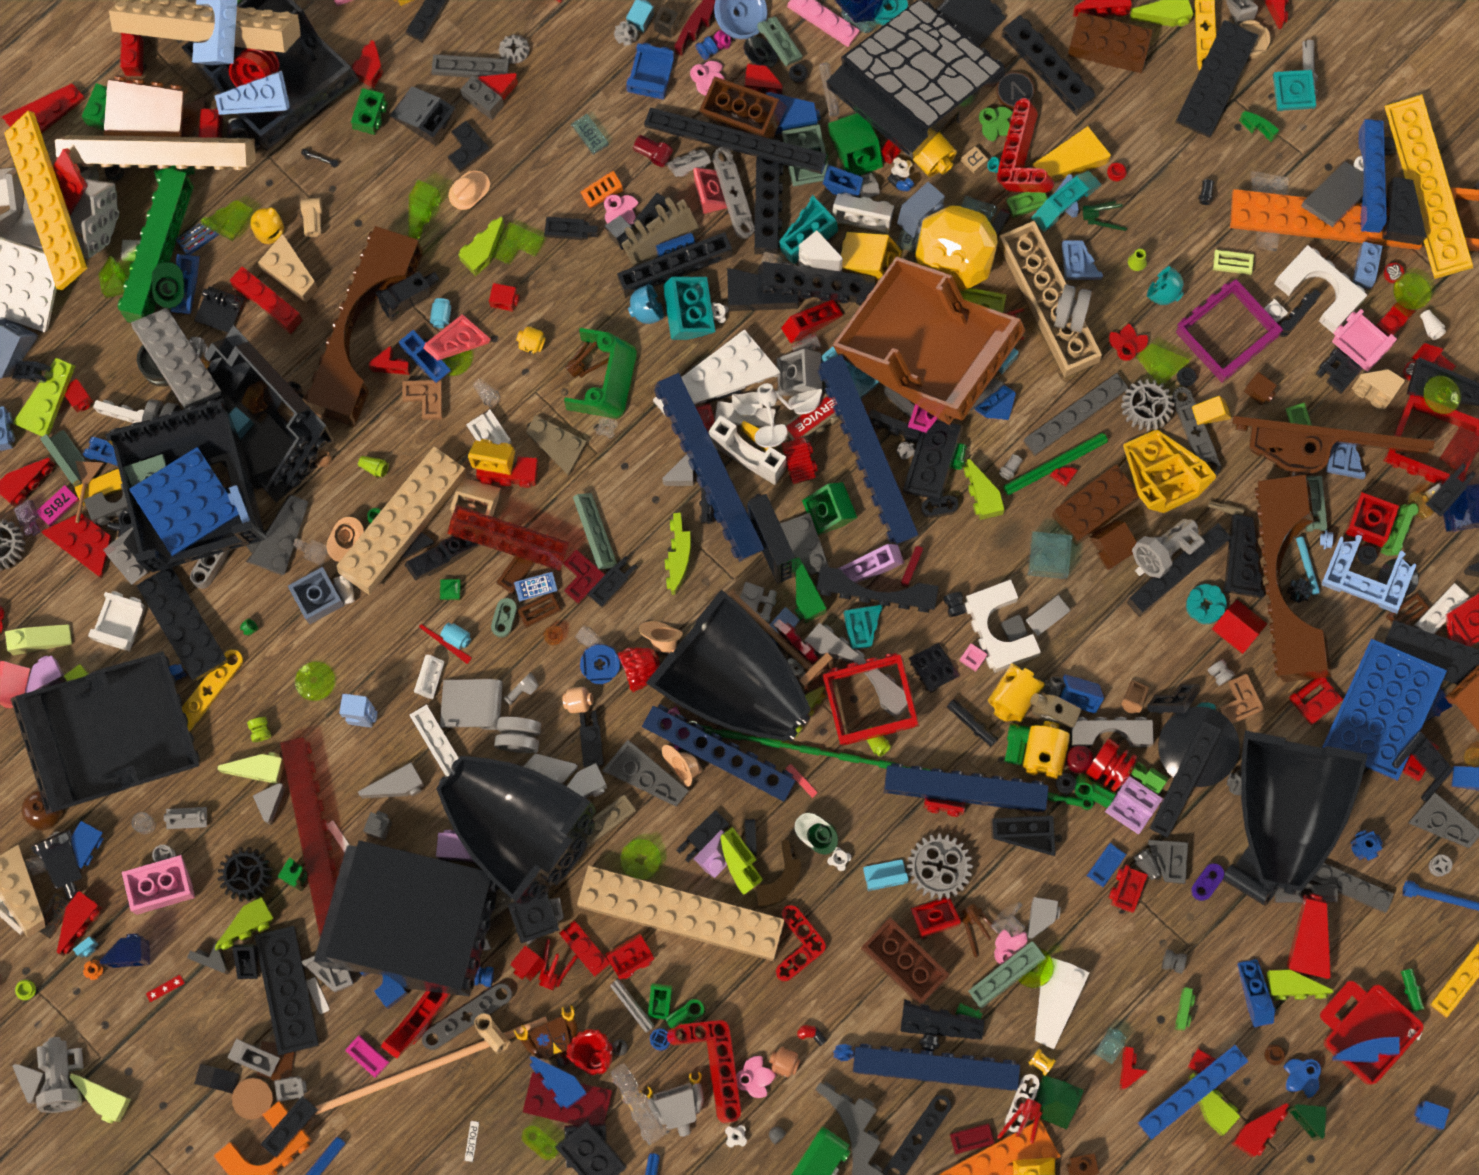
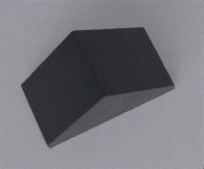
[232,944,258,979]
[194,1064,240,1094]

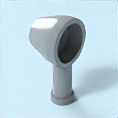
[504,672,539,705]

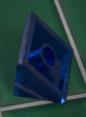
[834,0,884,23]

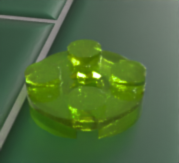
[620,839,661,880]

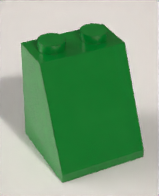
[828,113,883,176]

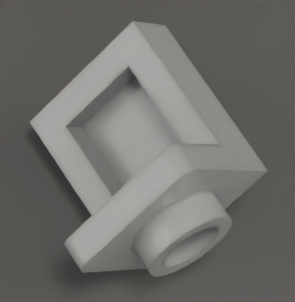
[274,1076,307,1101]

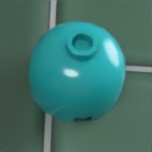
[1146,266,1184,305]

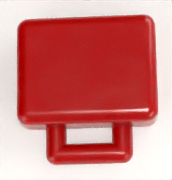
[1320,981,1424,1085]

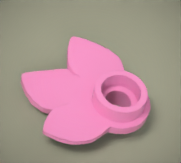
[690,61,725,96]
[604,195,638,225]
[994,929,1027,964]
[736,1056,776,1098]

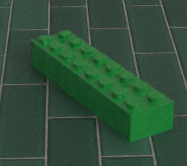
[118,168,194,323]

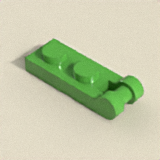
[1380,504,1419,556]

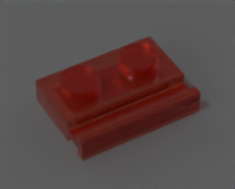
[1439,426,1479,474]

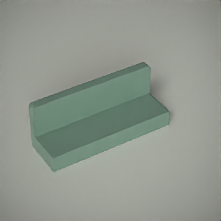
[40,430,95,487]

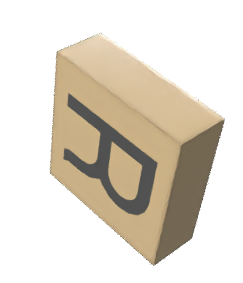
[961,146,988,174]

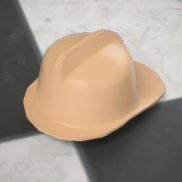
[449,170,490,210]
[326,517,364,562]
[639,621,683,653]
[662,745,703,787]

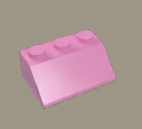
[122,855,195,915]

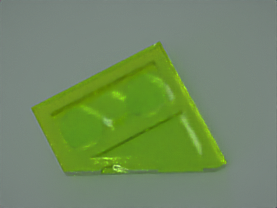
[201,200,253,242]
[1136,343,1190,385]

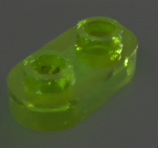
[522,1126,558,1160]

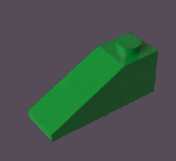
[794,557,826,623]

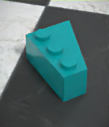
[779,195,838,265]

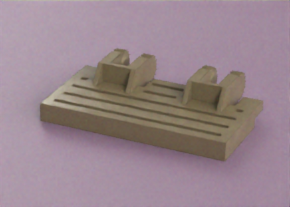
[622,197,699,267]

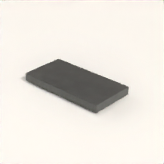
[1301,162,1364,227]

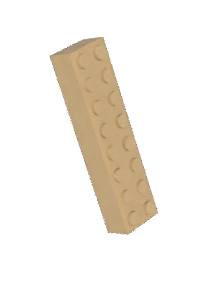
[998,221,1102,378]
[336,447,466,595]

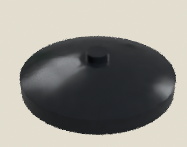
[1158,707,1240,787]

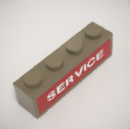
[784,394,841,443]

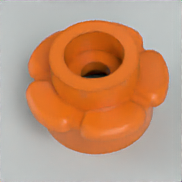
[83,960,103,980]

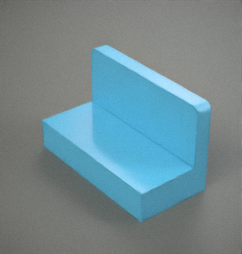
[863,860,908,891]

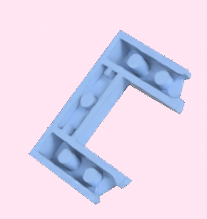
[1322,535,1416,614]

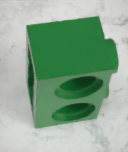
[351,88,388,135]

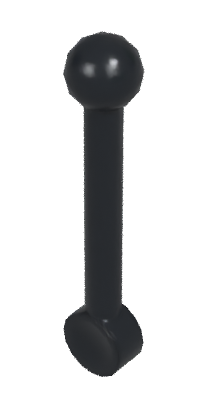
[301,148,339,168]

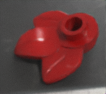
[1109,324,1148,361]

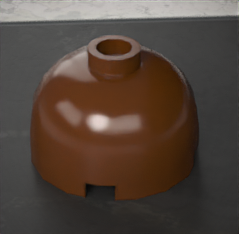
[21,790,64,830]

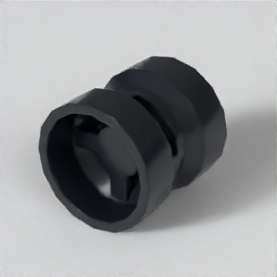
[943,592,967,617]

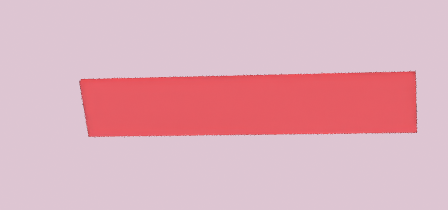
[785,764,817,798]

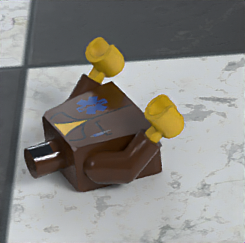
[514,1005,578,1068]

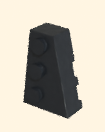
[1382,177,1427,245]
[990,815,1055,856]

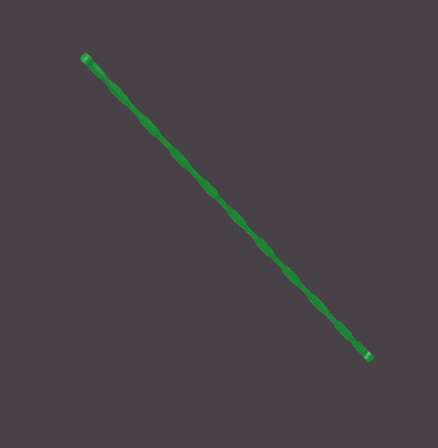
[687,721,1093,810]

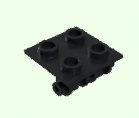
[194,286,244,333]
[909,643,959,693]

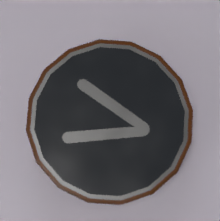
[996,72,1035,110]

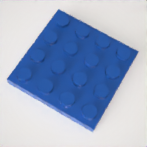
[129,447,239,557]

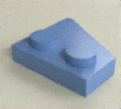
[1062,241,1103,280]
[1326,443,1365,479]
[228,485,250,523]

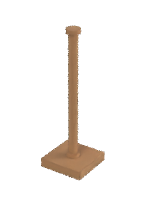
[728,589,833,695]

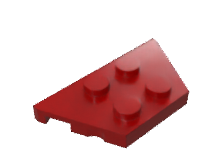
[53,148,87,216]
[41,514,112,578]
[1445,593,1479,647]

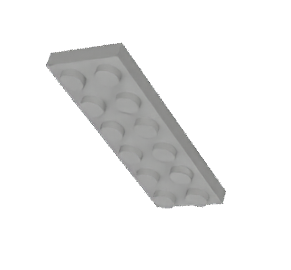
[131,308,221,409]

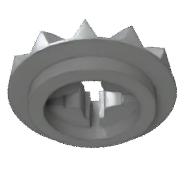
[499,34,529,64]

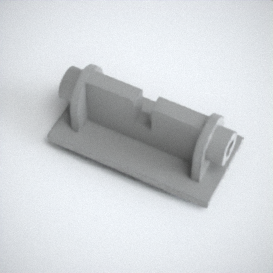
[164,807,207,829]

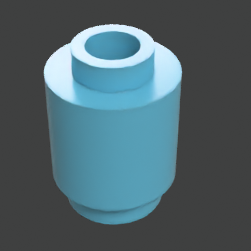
[430,298,451,328]
[440,623,471,650]

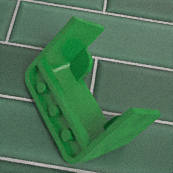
[564,328,637,419]
[791,1126,851,1175]

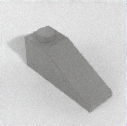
[358,763,425,799]

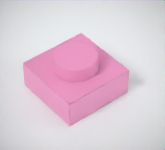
[959,644,987,672]

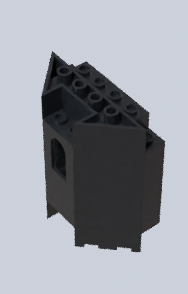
[199,325,334,503]

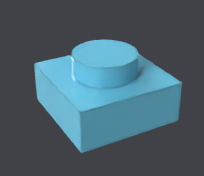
[73,937,98,958]

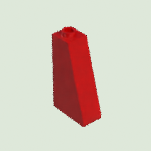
[1287,893,1330,979]

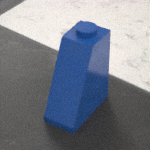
[766,92,820,135]

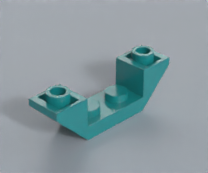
[1031,171,1102,232]

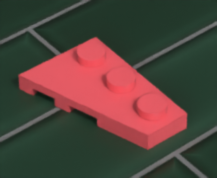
[424,314,491,360]

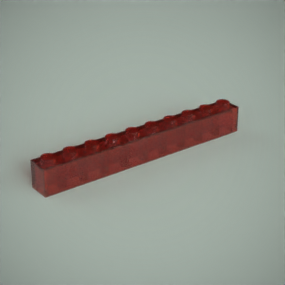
[280,737,338,937]

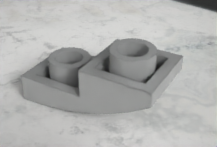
[1026,595,1071,636]

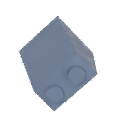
[0,317,38,379]

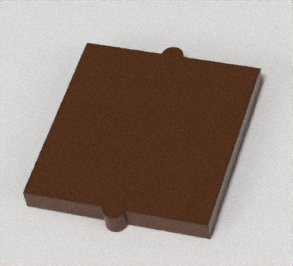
[257,1041,295,1081]

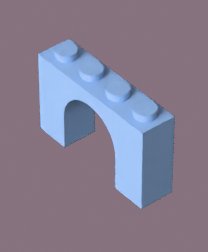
[192,0,237,65]

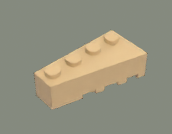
[0,845,45,938]

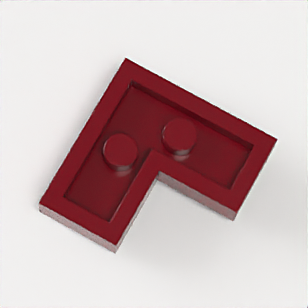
[563,549,605,605]
[773,619,818,665]

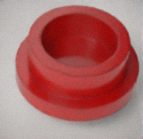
[1107,163,1126,182]

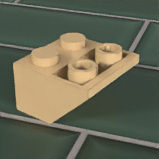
[1351,369,1405,410]
[450,478,501,525]

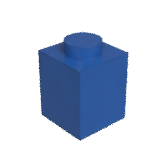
[1414,1101,1449,1130]

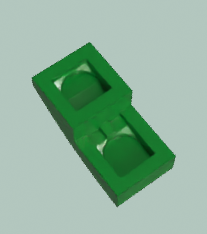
[1239,111,1280,142]

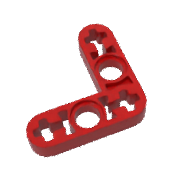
[776,905,826,982]

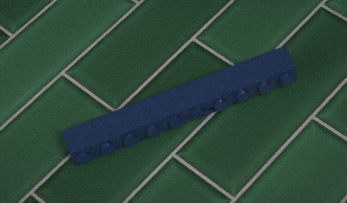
[817,355,918,545]
[654,373,764,562]

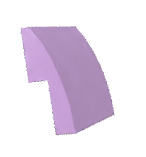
[1105,776,1163,835]

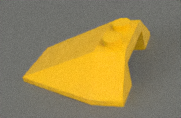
[1123,429,1216,513]

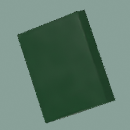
[1287,1104,1326,1141]

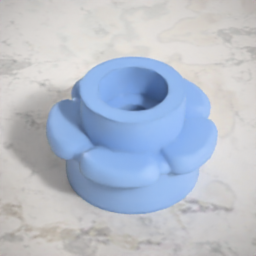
[1320,530,1333,549]

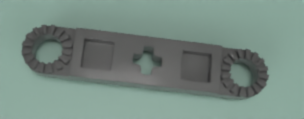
[1172,387,1221,476]
[422,984,512,1050]

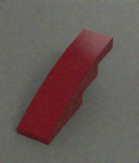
[675,0,715,56]

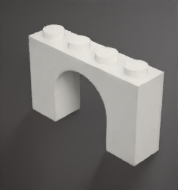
[1275,245,1367,333]
[709,416,786,485]
[964,580,1041,673]

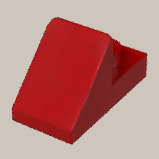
[1376,299,1416,337]
[1412,343,1456,371]
[369,346,411,375]
[1119,1047,1148,1090]

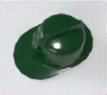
[152,262,184,308]
[795,813,838,855]

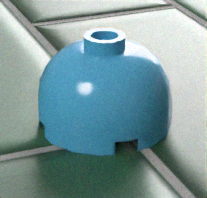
[628,284,664,324]

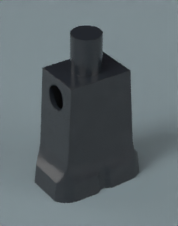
[375,271,440,322]
[30,830,82,899]

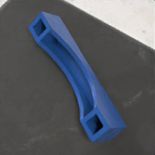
[1358,119,1386,233]
[1138,1045,1248,1140]

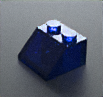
[1443,484,1479,532]
[100,934,150,968]

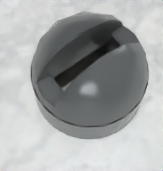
[612,1039,628,1056]
[769,1127,787,1145]

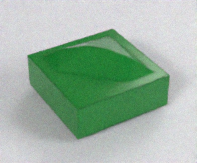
[440,579,461,600]

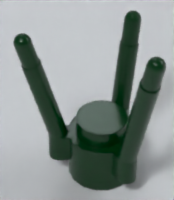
[1083,200,1127,231]

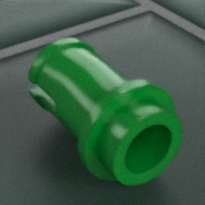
[951,443,967,470]
[956,1003,983,1019]

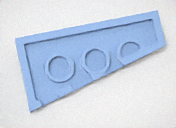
[215,71,290,114]

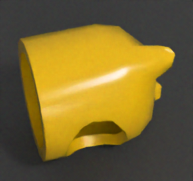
[250,207,285,244]

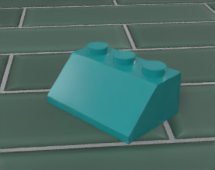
[663,277,715,340]

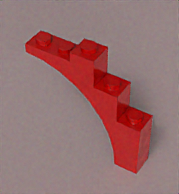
[381,991,451,1059]

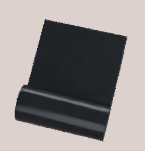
[934,0,1006,46]
[1223,846,1293,906]

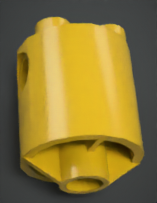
[913,132,957,177]
[988,663,1045,722]
[1023,721,1070,779]

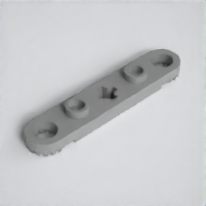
[712,147,755,239]

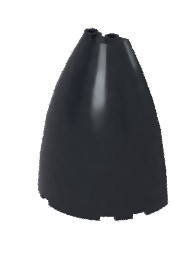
[646,589,811,742]
[1241,730,1367,895]
[436,756,596,904]

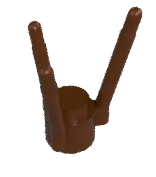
[565,341,609,378]
[961,904,999,958]

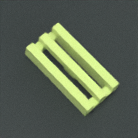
[1213,250,1254,275]

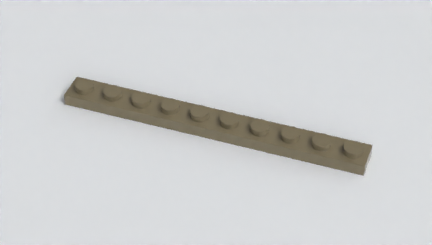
[490,795,636,920]

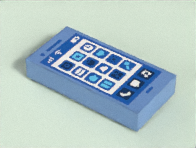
[514,572,557,601]

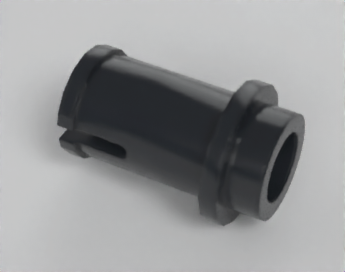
[1198,179,1215,205]

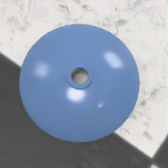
[714,0,767,39]

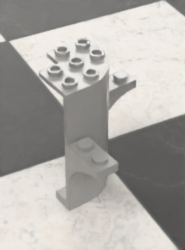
[0,164,119,259]

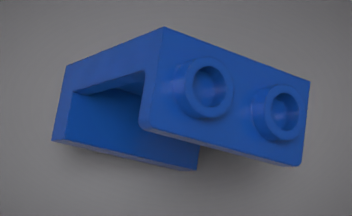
[626,43,675,100]

